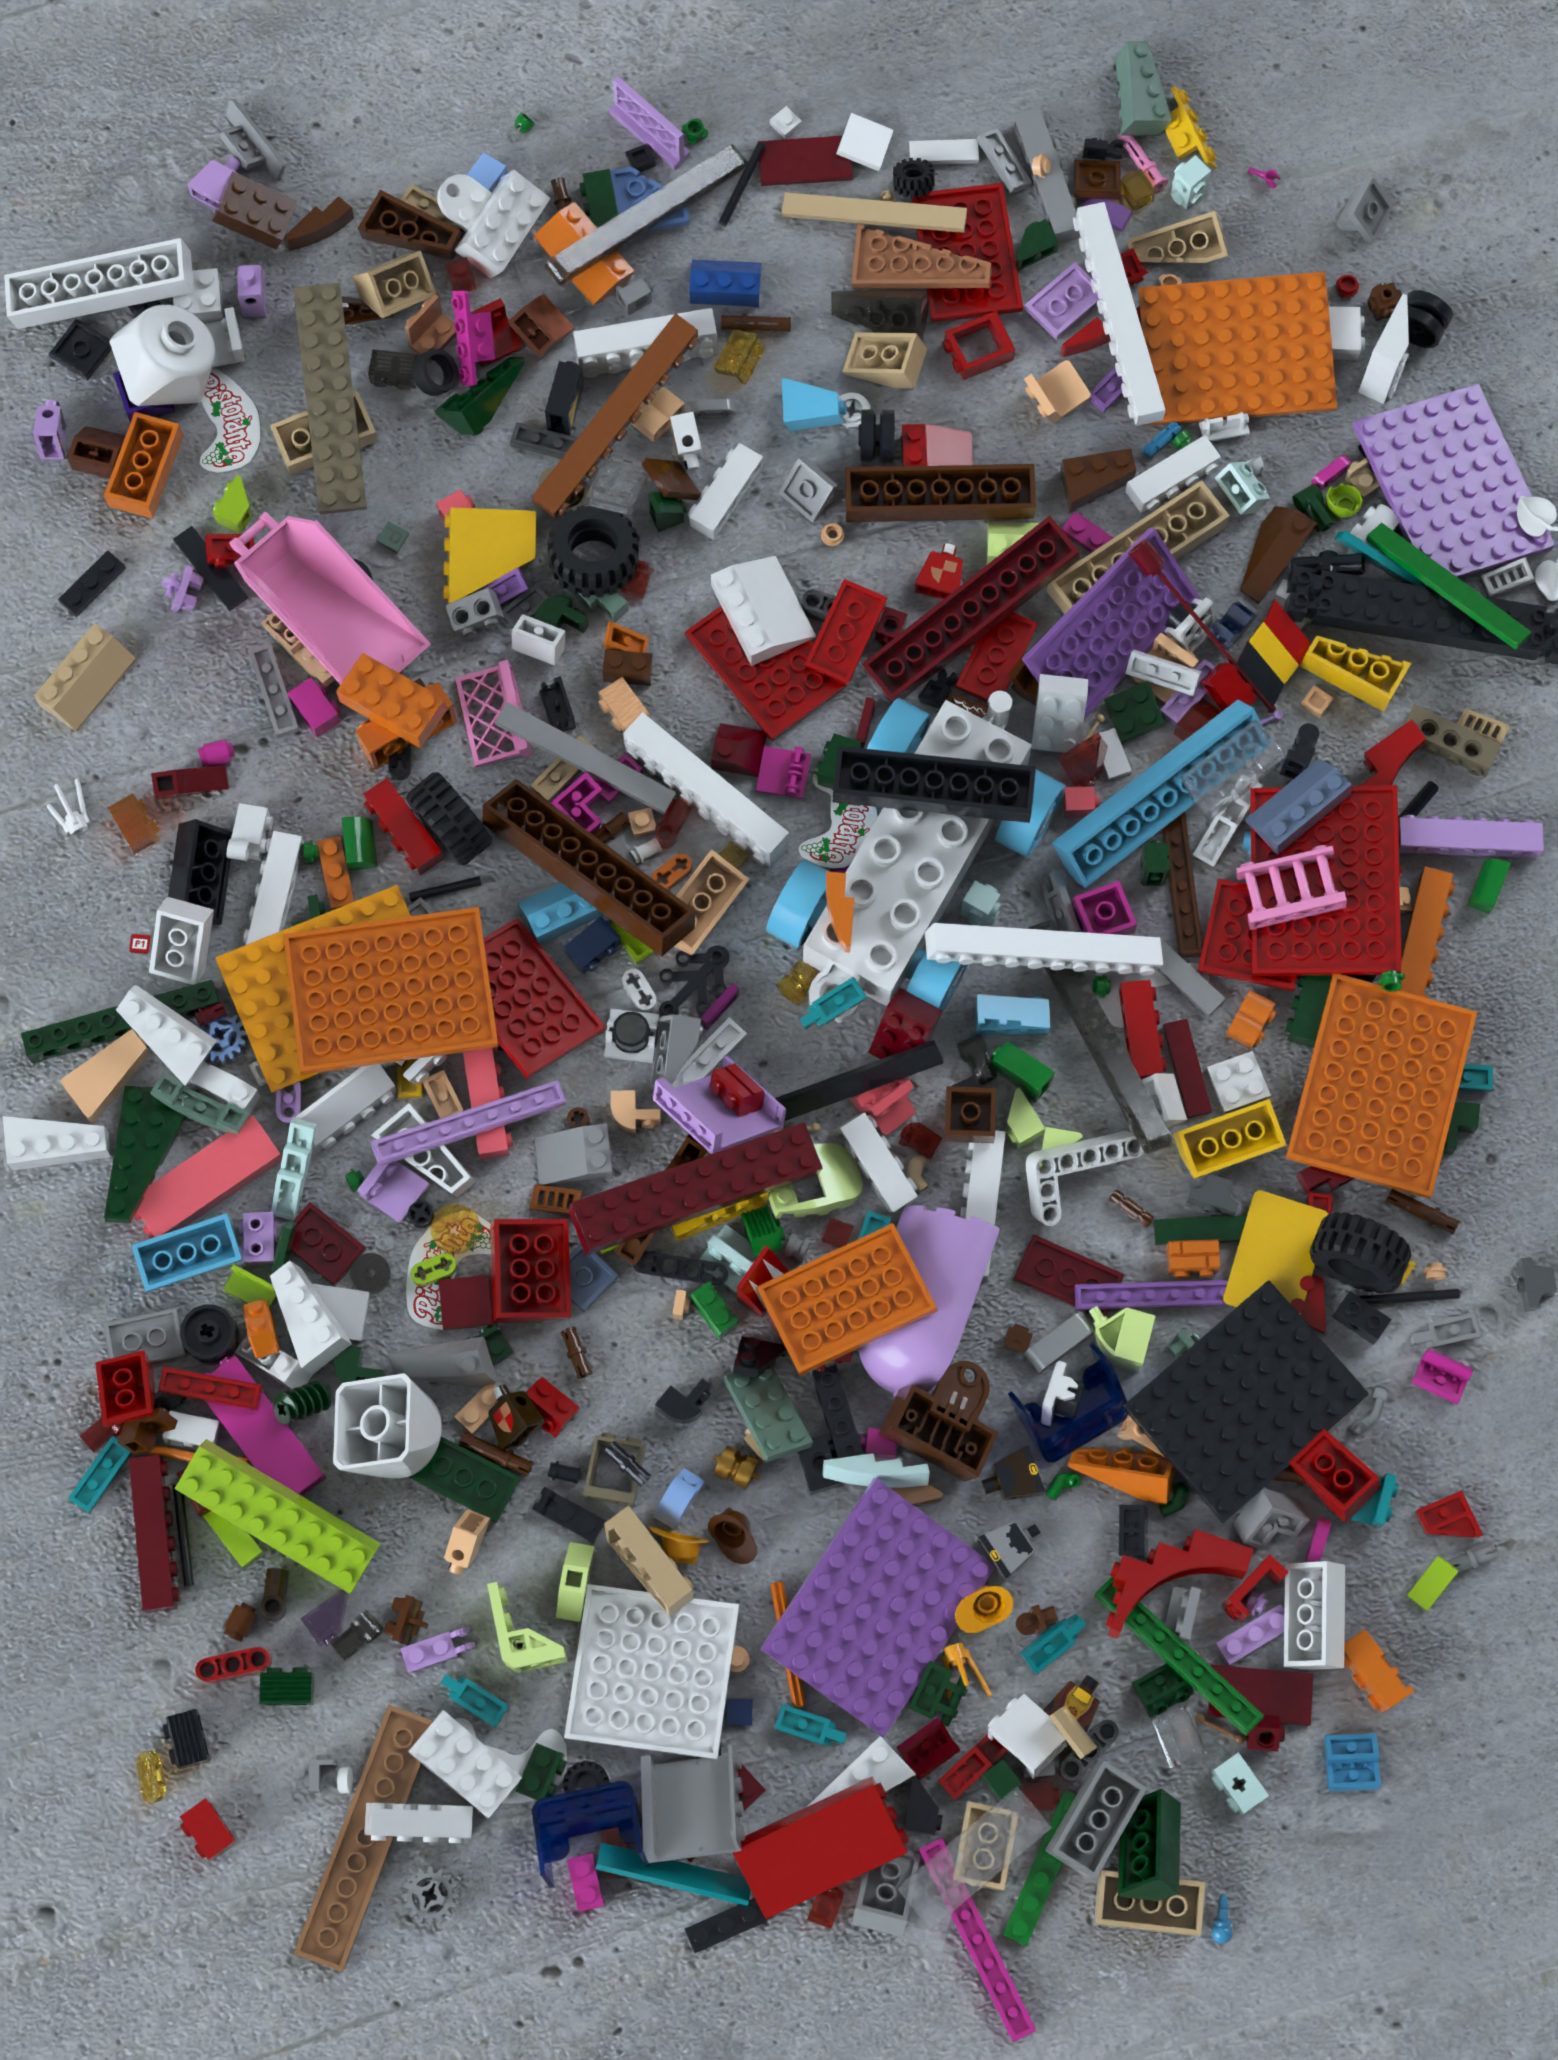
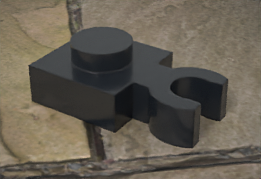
[918,668,958,709]

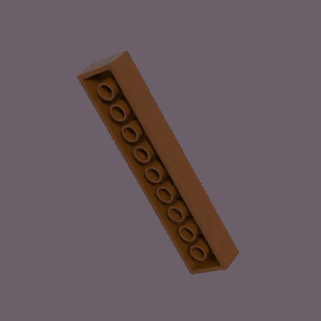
[482,779,696,957]

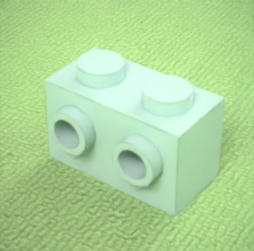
[1171,155,1211,209]
[1215,461,1270,515]
[960,880,1002,926]

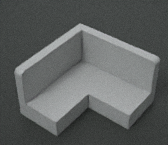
[1233,1488,1310,1550]

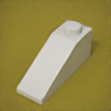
[189,1061,261,1113]

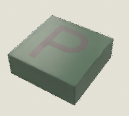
[376,521,409,554]

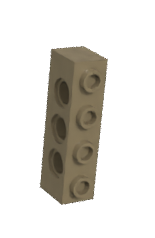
[1404,704,1502,777]

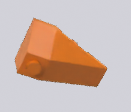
[1068,1447,1176,1504]

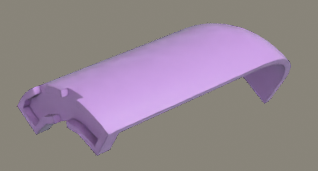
[858,1205,1000,1397]

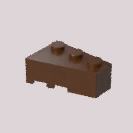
[1060,448,1136,514]

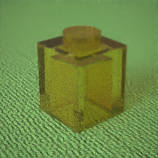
[1121,169,1155,211]

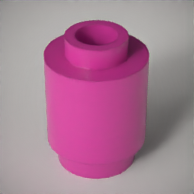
[198,739,235,767]

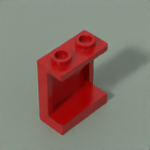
[1222,1554,1288,1622]

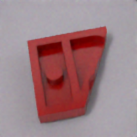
[1290,1274,1326,1334]
[1415,1491,1483,1538]

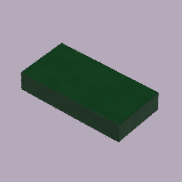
[271,1221,297,1274]

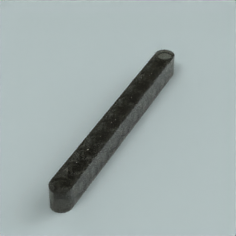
[544,144,748,285]
[1028,920,1172,1154]

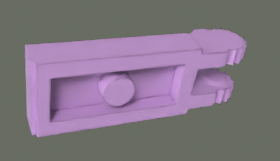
[400,1627,476,1674]

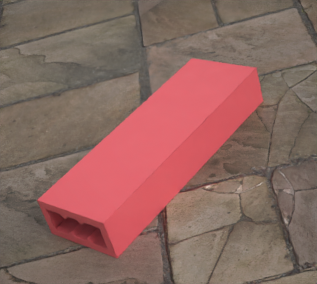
[134,1115,282,1239]

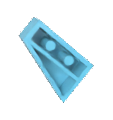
[974,994,1050,1036]

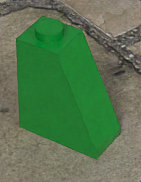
[991,1042,1055,1103]

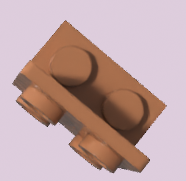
[405,294,457,363]

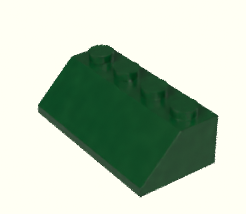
[1118,1789,1181,1901]

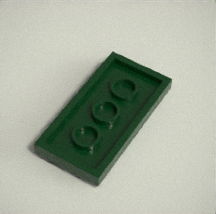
[408,1437,521,1523]

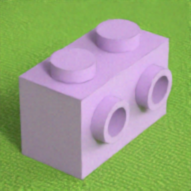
[239,1212,277,1267]

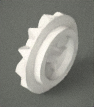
[840,393,870,429]

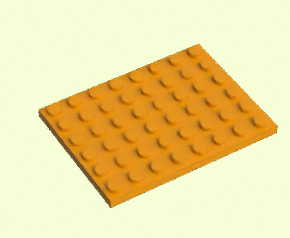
[215,884,411,1094]

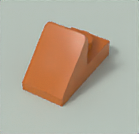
[604,621,649,653]

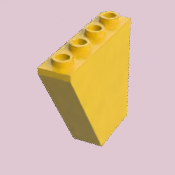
[443,507,536,604]

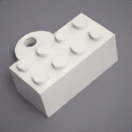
[437,170,550,279]

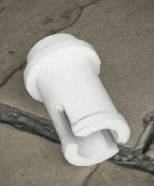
[629,838,662,864]

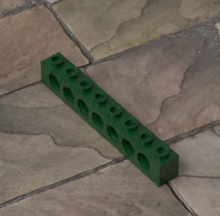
[21,980,220,1063]

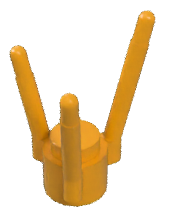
[942,1643,992,1702]

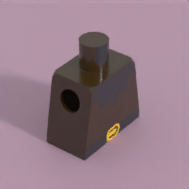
[981,1445,1045,1501]

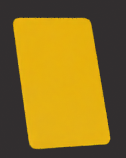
[1223,1190,1328,1315]

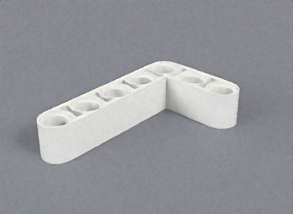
[1026,1131,1146,1226]

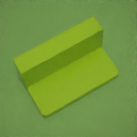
[223,1264,277,1309]

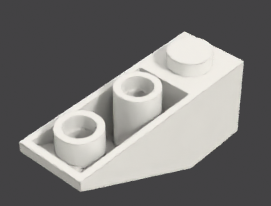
[234,1334,312,1390]

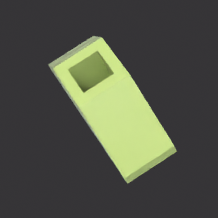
[556,1542,595,1622]

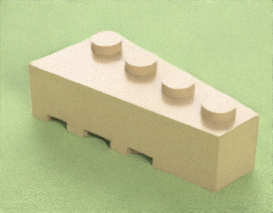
[604,1505,694,1617]

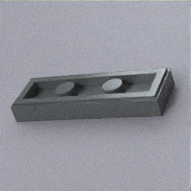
[510,422,578,459]

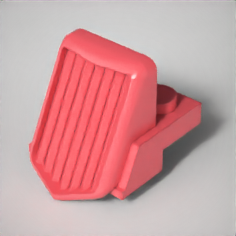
[848,1079,915,1135]

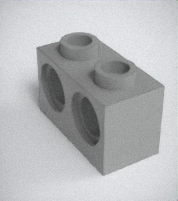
[445,588,504,636]

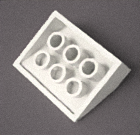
[1358,294,1409,404]
[711,556,816,666]

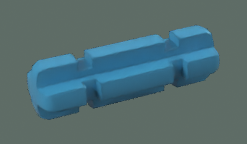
[1142,422,1181,459]

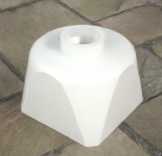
[109,305,215,406]
[333,1373,441,1478]

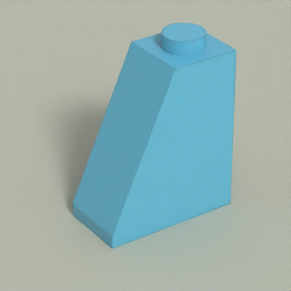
[781,379,847,431]

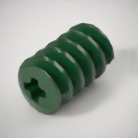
[273,1381,331,1425]

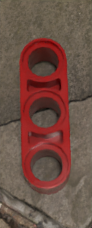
[195,1647,272,1684]

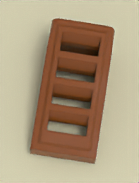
[529,1184,583,1217]

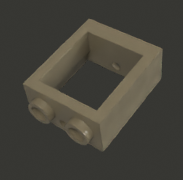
[583,1433,646,1507]

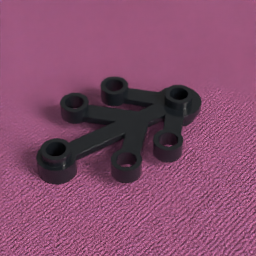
[659,945,730,1017]

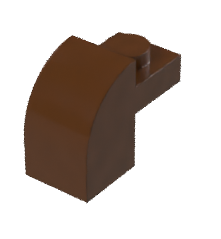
[1008,657,1039,706]
[117,1408,178,1455]

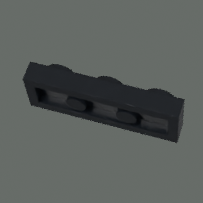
[58,550,126,617]
[685,1898,766,1954]

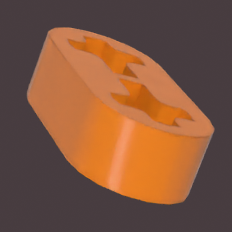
[652,853,692,891]

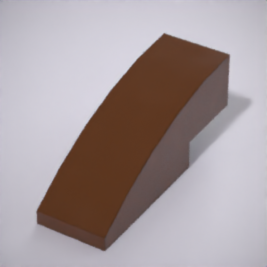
[284,196,354,250]

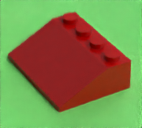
[490,1219,571,1323]

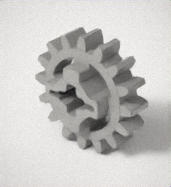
[402,1867,459,1925]

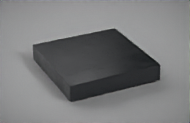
[49,319,112,381]

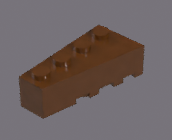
[358,190,463,260]

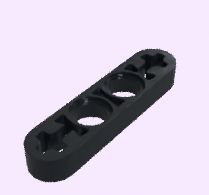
[632,1251,728,1286]

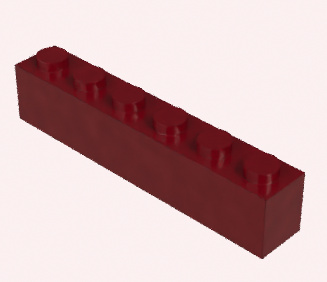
[129,1455,181,1613]

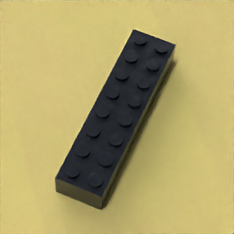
[832,746,1036,823]

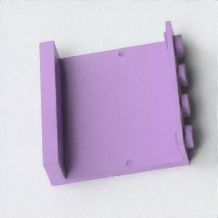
[653,1055,786,1154]

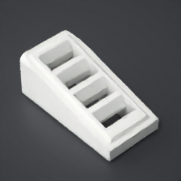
[1481,557,1535,597]

